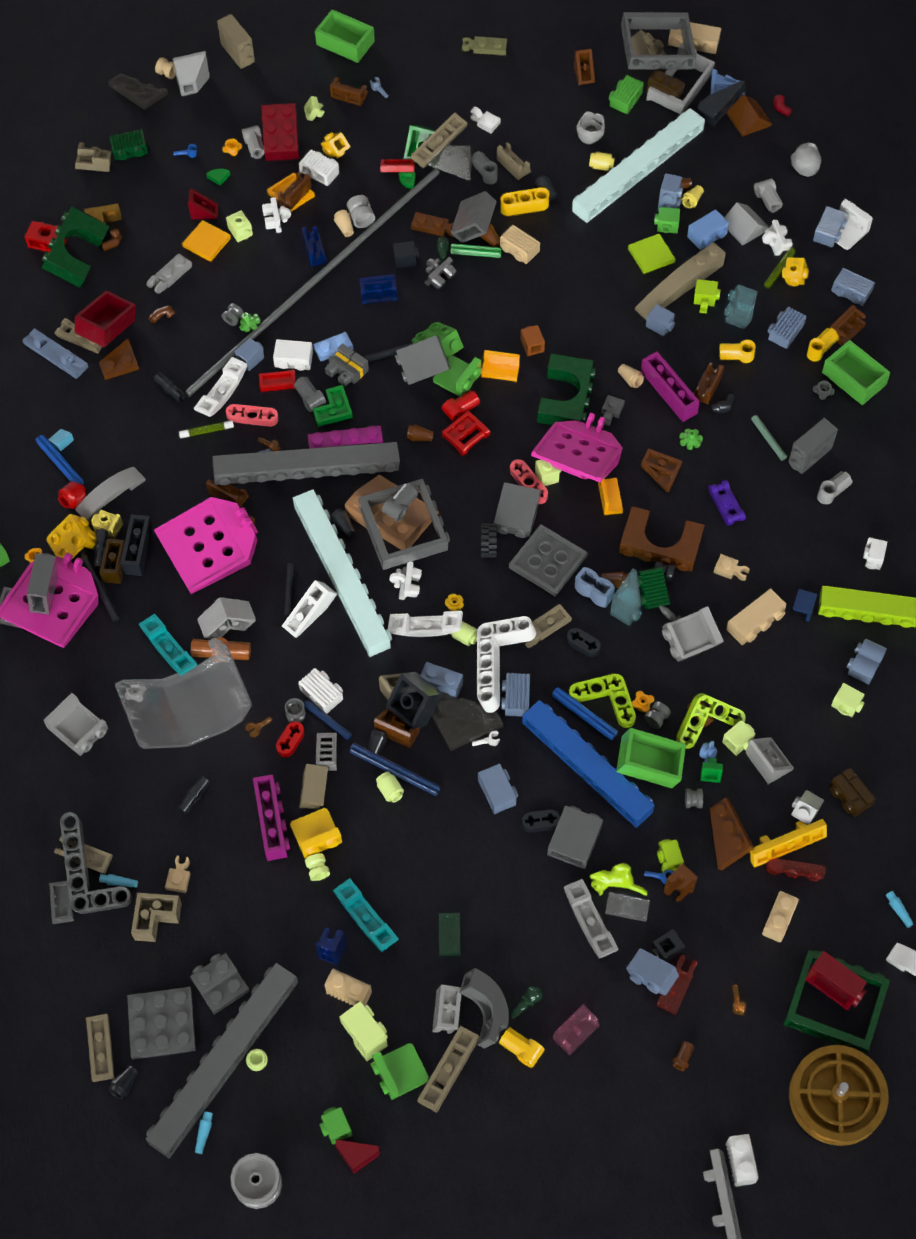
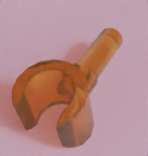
[258,437,280,452]
[246,717,272,737]
[732,985,746,1015]

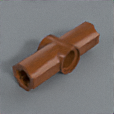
[191,638,251,662]

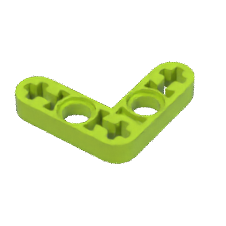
[569,674,636,728]
[676,693,746,749]

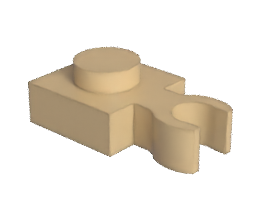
[714,554,749,581]
[165,856,190,893]

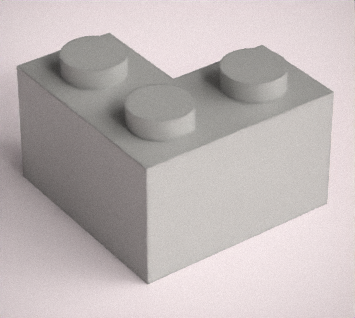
[198,597,256,639]

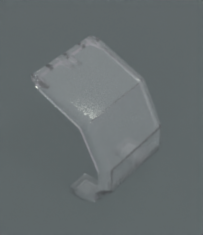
[115,638,252,749]

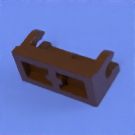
[330,77,368,106]
[277,171,311,210]
[830,305,866,346]
[693,363,724,404]
[206,475,249,508]
[664,863,698,902]

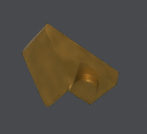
[84,204,122,224]

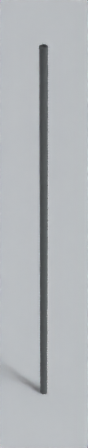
[185,168,440,397]

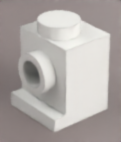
[863,537,887,570]

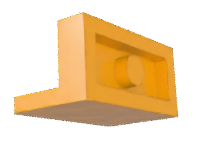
[481,350,520,382]
[598,478,623,515]

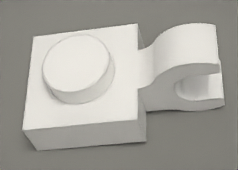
[470,107,501,134]

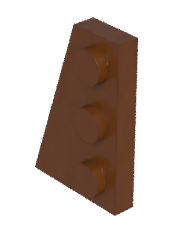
[710,797,754,870]

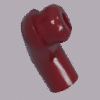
[773,95,792,117]

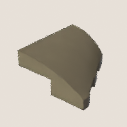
[75,142,111,172]

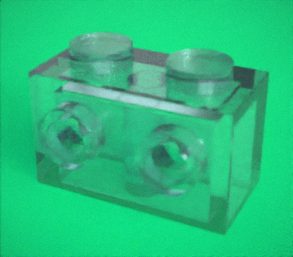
[724,285,758,329]

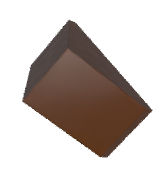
[574,49,595,85]

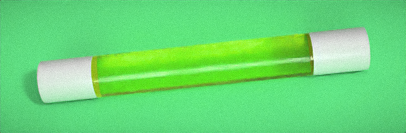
[179,420,234,438]

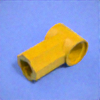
[807,328,839,362]
[720,340,756,363]
[499,1027,545,1068]

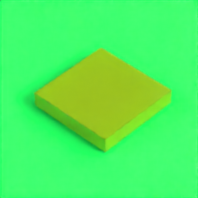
[628,234,675,274]

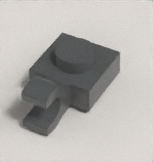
[601,395,625,426]

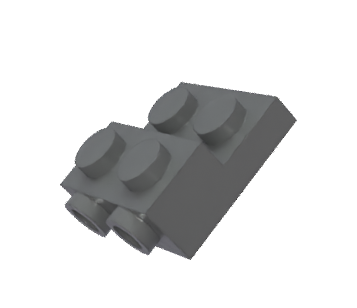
[190,953,250,1015]

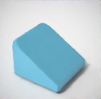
[48,429,74,452]

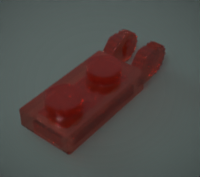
[766,859,826,881]
[656,954,698,1015]

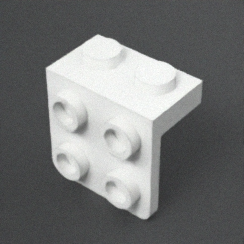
[835,199,873,250]

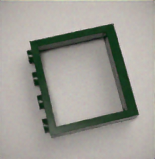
[783,950,890,1055]

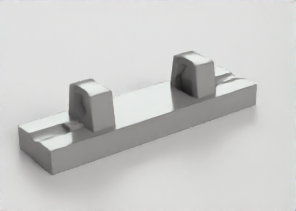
[703,1149,741,1239]

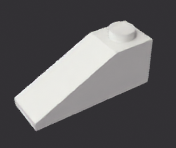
[282,580,337,638]

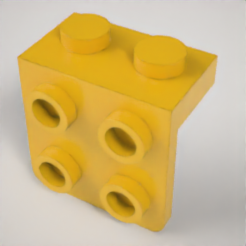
[46,514,96,559]
[291,808,342,858]

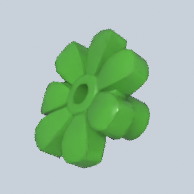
[239,313,261,332]
[679,429,703,450]

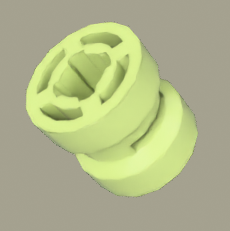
[305,853,330,881]

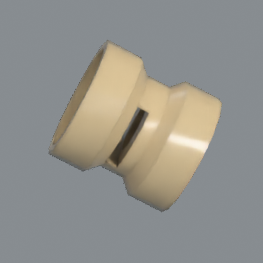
[155,57,176,79]

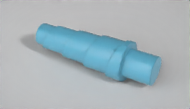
[99,874,138,888]
[886,891,913,928]
[195,1112,213,1154]

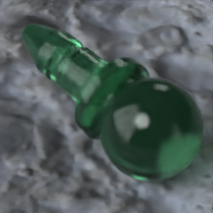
[436,237,450,260]
[511,986,542,1019]

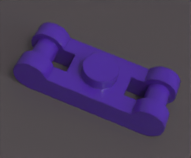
[708,480,746,526]

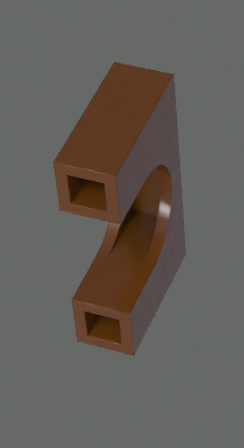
[619,506,705,572]

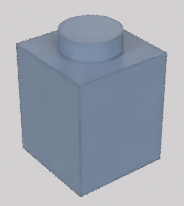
[646,304,675,336]
[235,338,264,371]

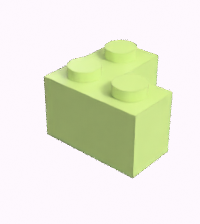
[340,1002,388,1061]

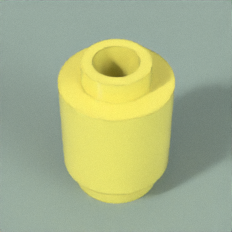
[589,152,615,171]

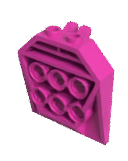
[531,413,623,483]
[154,497,258,594]
[0,553,98,648]

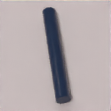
[304,700,353,740]

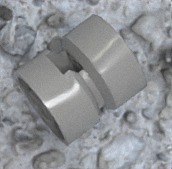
[347,195,375,228]

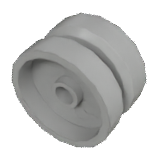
[231,1153,282,1209]

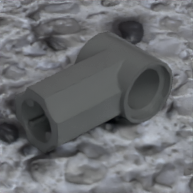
[470,151,498,184]
[294,377,326,412]
[382,484,418,521]

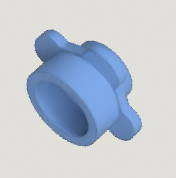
[700,741,717,763]

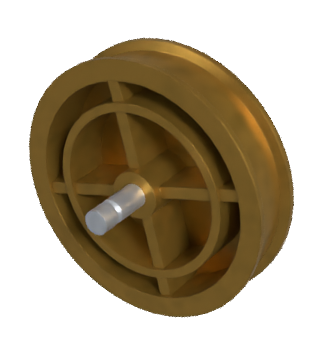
[789,1045,888,1146]

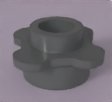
[813,381,835,400]

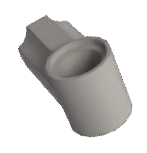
[242,125,264,159]
[754,178,783,213]
[817,471,853,504]

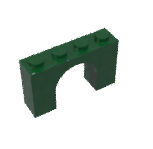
[42,206,109,288]
[537,354,596,425]

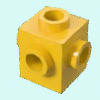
[321,132,350,158]
[782,258,809,286]

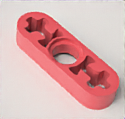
[226,404,279,426]
[510,460,548,504]

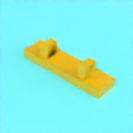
[750,819,827,867]

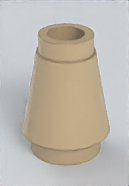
[334,210,354,237]
[618,364,644,388]

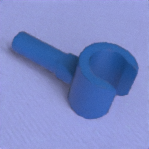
[174,144,197,158]
[644,870,673,884]

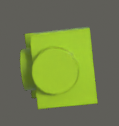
[657,839,684,873]

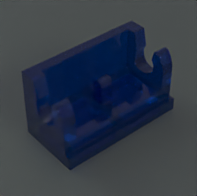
[302,226,328,266]
[360,274,397,304]
[315,928,346,965]

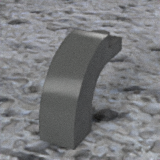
[459,968,509,1049]

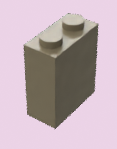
[217,14,255,68]

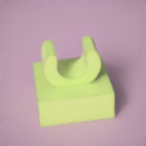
[304,96,325,121]

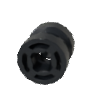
[655,561,675,583]

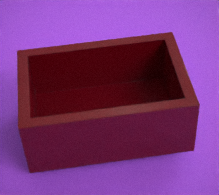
[261,103,299,161]
[74,290,136,347]

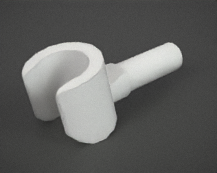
[472,731,500,746]

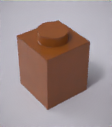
[521,325,545,356]

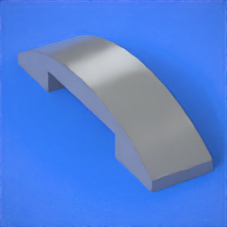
[75,467,146,522]
[564,879,618,959]

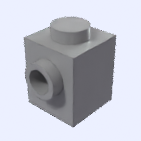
[791,790,824,825]

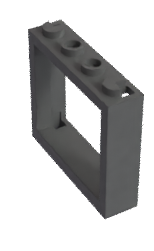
[621,12,697,69]
[358,479,450,570]

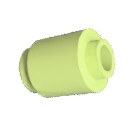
[451,621,478,646]
[376,772,404,802]

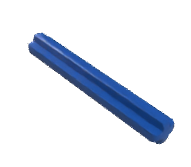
[36,435,84,485]
[552,687,618,740]

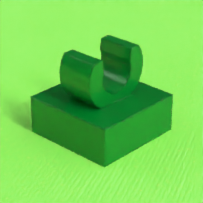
[700,757,723,783]

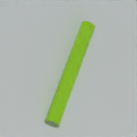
[764,248,796,288]

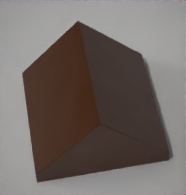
[727,94,772,136]
[374,708,422,748]

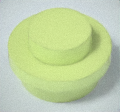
[246,1049,268,1071]

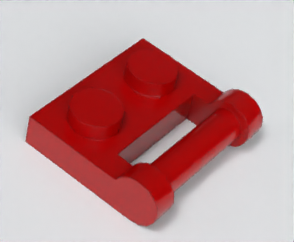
[442,411,491,456]

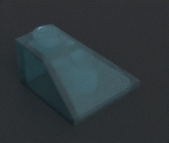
[610,569,642,626]

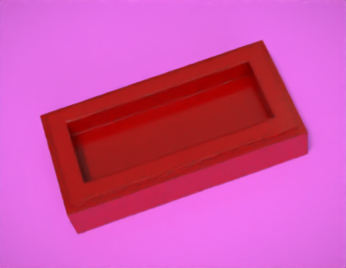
[380,159,415,172]
[259,370,296,392]

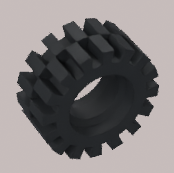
[481,524,497,557]

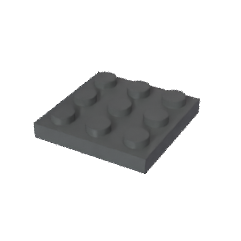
[509,524,587,597]
[127,987,196,1060]

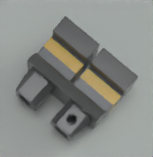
[325,343,369,386]

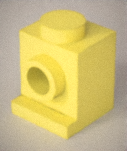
[91,510,123,539]

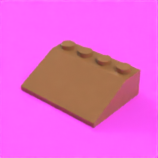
[345,475,439,550]

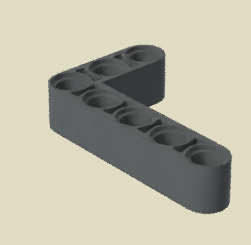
[60,812,133,914]

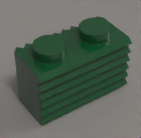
[109,129,148,161]
[635,566,670,609]

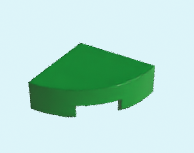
[206,169,231,185]
[399,172,416,189]

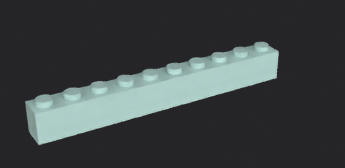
[572,109,705,223]
[293,490,392,657]

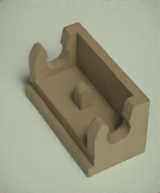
[497,142,531,180]
[299,764,328,810]

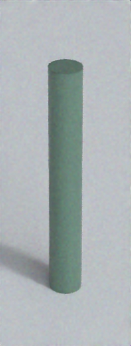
[751,415,787,460]

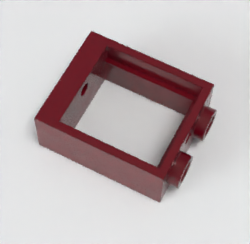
[805,951,867,1011]

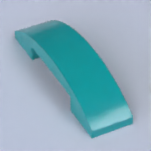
[139,614,197,676]
[333,878,399,952]

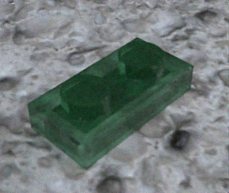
[439,913,460,956]

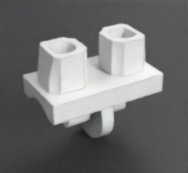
[262,197,291,233]
[762,220,792,256]
[390,562,422,600]

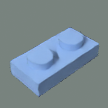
[313,332,353,361]

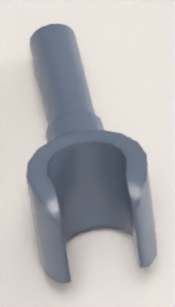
[370,77,389,98]

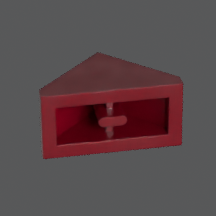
[188,189,218,219]
[335,1140,380,1174]

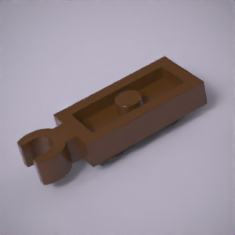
[411,212,455,237]

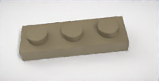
[86,1014,115,1082]

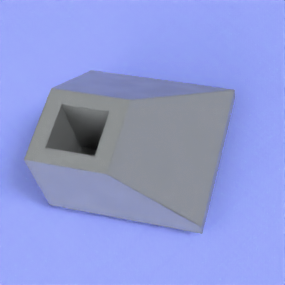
[173,51,210,96]

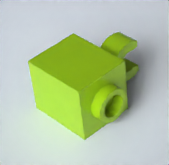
[694,279,720,314]

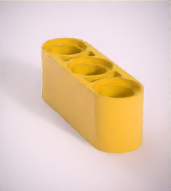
[501,188,549,216]

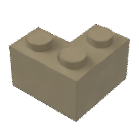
[131,893,182,942]

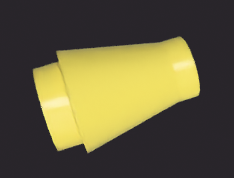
[681,185,704,208]

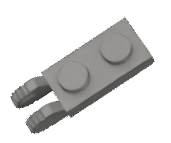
[146,253,192,294]

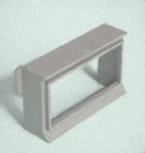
[646,43,715,114]

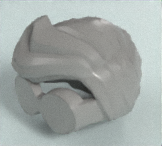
[576,112,605,144]
[791,142,821,177]

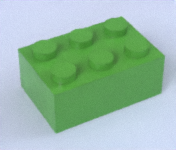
[315,10,375,63]
[822,340,891,405]
[616,728,686,788]

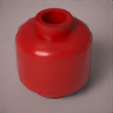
[58,481,86,509]

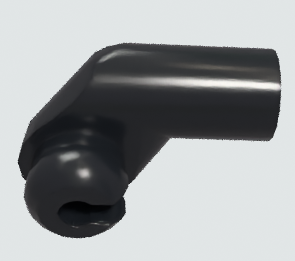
[712,394,735,413]

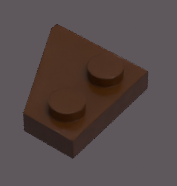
[99,339,139,380]
[641,448,682,493]

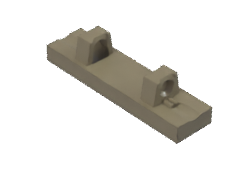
[411,113,467,168]
[418,1026,480,1113]

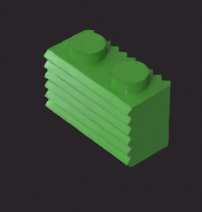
[609,75,644,114]

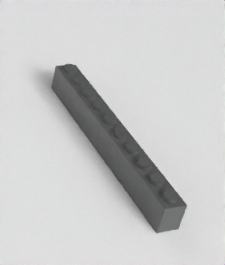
[213,442,400,485]
[146,963,298,1159]

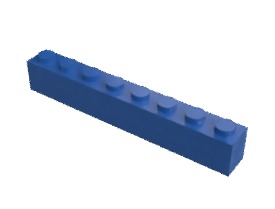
[522,700,655,828]

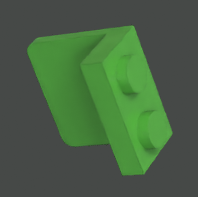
[411,322,464,359]
[433,356,482,397]
[370,1043,429,1100]

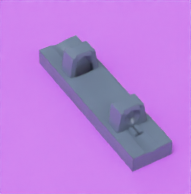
[23,328,88,379]

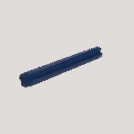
[349,743,441,796]

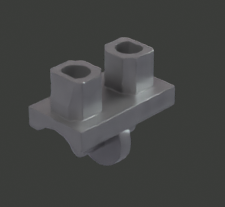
[425,257,456,289]

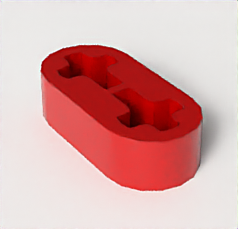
[276,721,304,757]

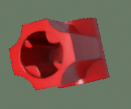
[442,390,480,422]

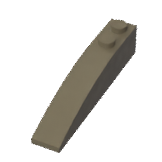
[635,242,725,320]

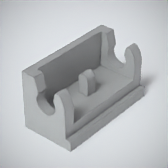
[432,985,461,1034]

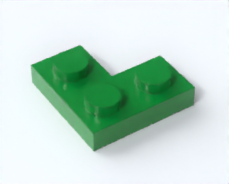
[313,385,353,427]

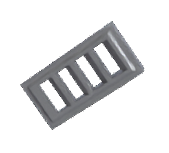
[316,733,337,771]

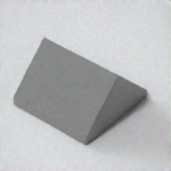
[724,202,770,246]
[746,737,794,784]

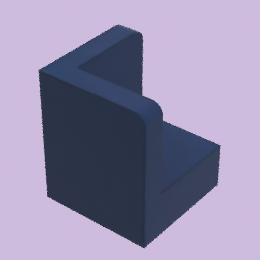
[793,589,818,622]

